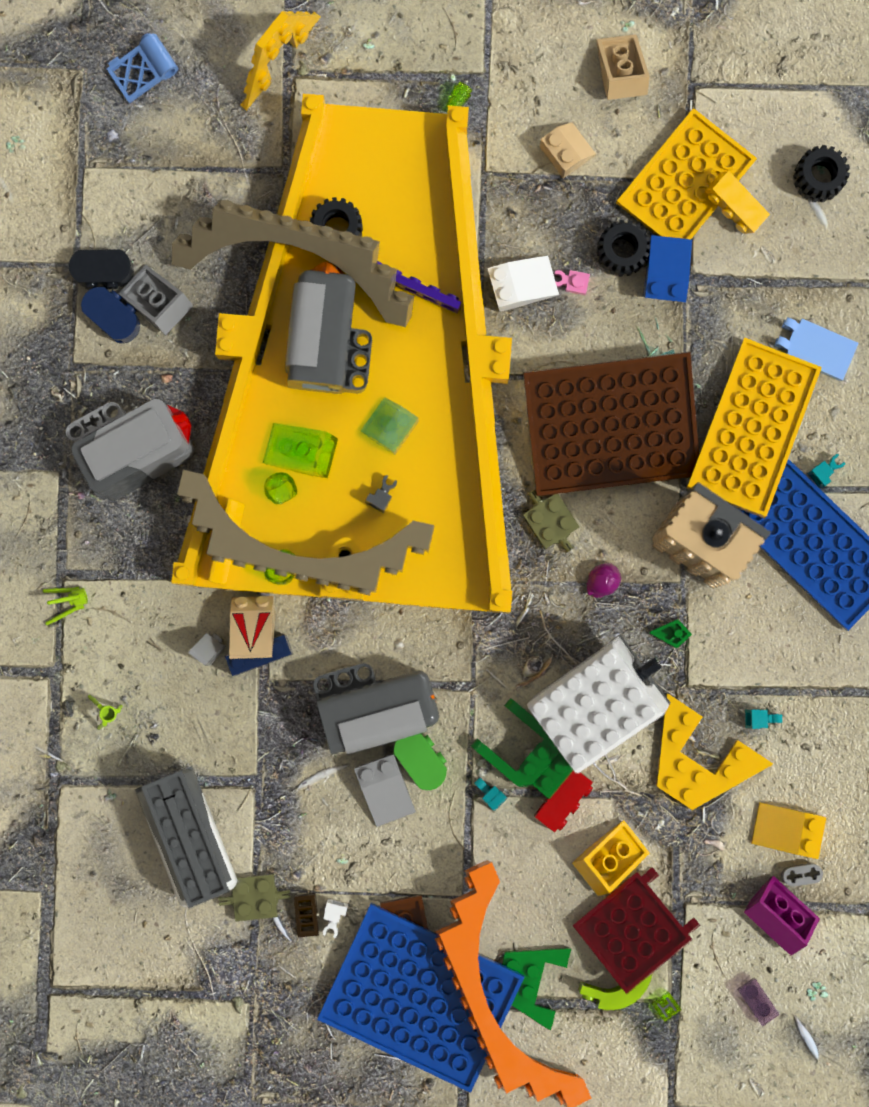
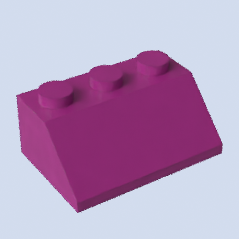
[744,876,820,956]

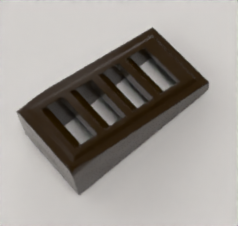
[294,893,319,938]

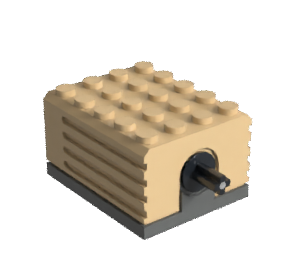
[652,482,771,589]

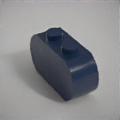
[81,287,140,344]

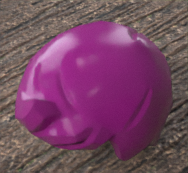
[587,563,622,598]

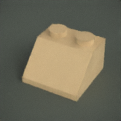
[539,122,596,179]

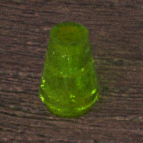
[445,81,472,109]

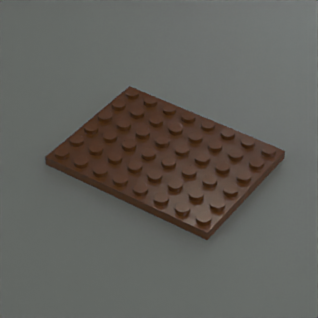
[523,352,699,496]

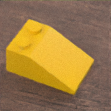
[751,802,827,859]
[572,820,650,896]

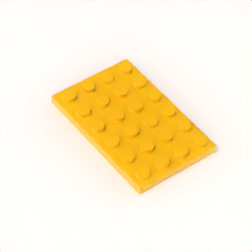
[616,108,757,240]

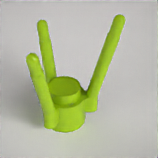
[43,586,88,625]
[88,695,123,730]

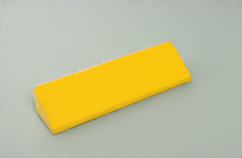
[208,499,245,585]

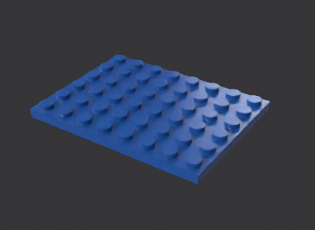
[317,903,524,1093]

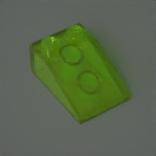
[263,423,338,479]

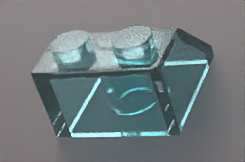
[361,397,419,455]

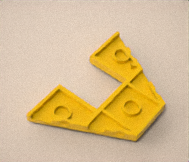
[240,11,321,111]
[656,693,773,810]

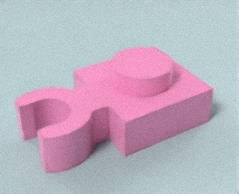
[554,270,590,296]

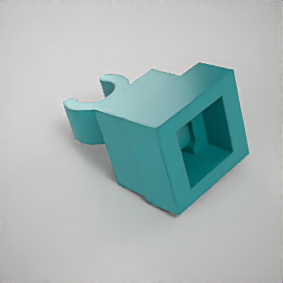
[807,454,846,489]
[745,709,783,729]
[474,777,508,811]

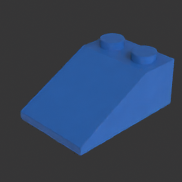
[643,235,692,302]

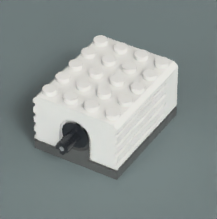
[527,634,671,774]

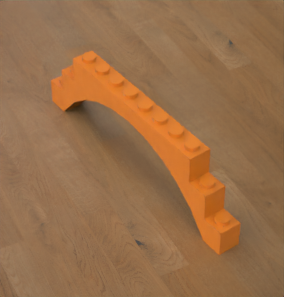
[435,860,592,1107]

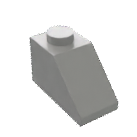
[188,633,226,666]

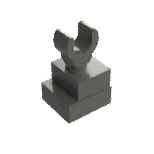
[365,475,397,514]

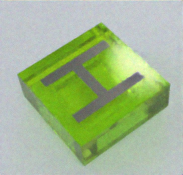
[651,991,682,1022]

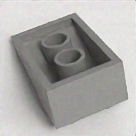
[118,265,193,335]
[354,753,416,827]

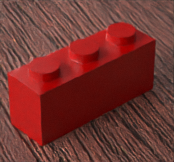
[534,771,593,833]

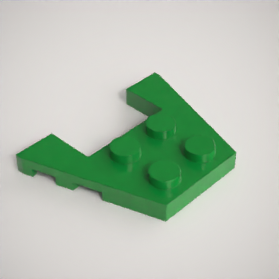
[502,947,571,1030]

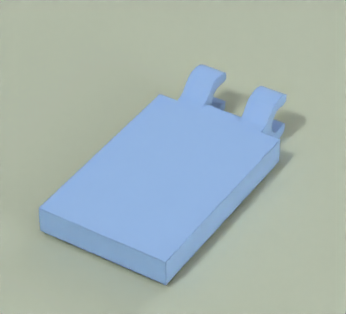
[774,317,859,381]

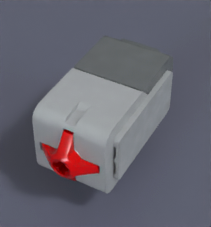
[66,399,195,501]

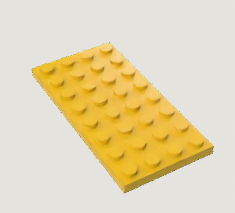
[687,337,822,519]

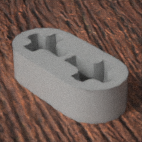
[781,863,823,886]

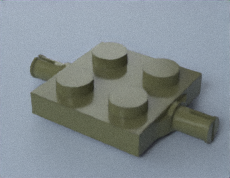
[522,490,580,553]
[219,874,291,922]

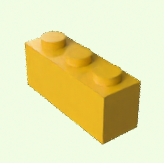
[705,171,770,234]

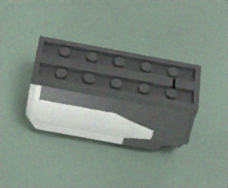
[135,766,238,908]

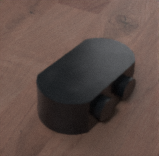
[69,249,134,290]

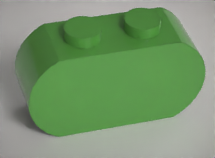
[394,733,447,790]

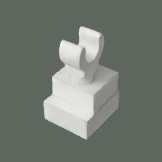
[323,899,348,938]

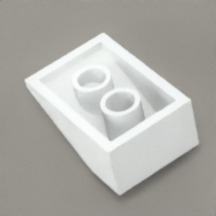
[488,256,559,312]

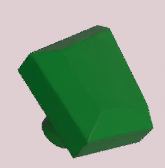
[650,619,692,649]

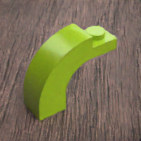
[578,973,653,1010]

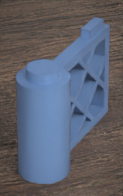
[107,33,178,103]

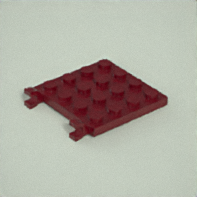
[572,867,701,994]

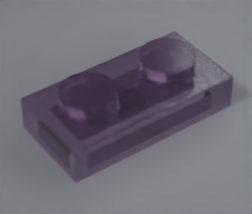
[737,977,780,1027]

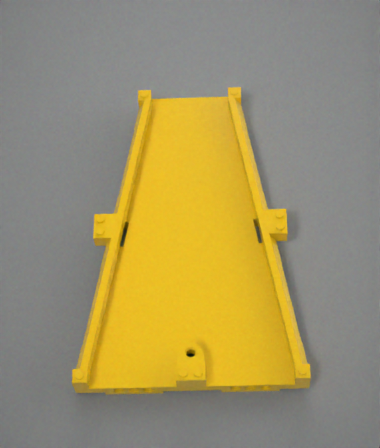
[172,94,512,614]

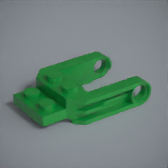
[471,698,574,799]

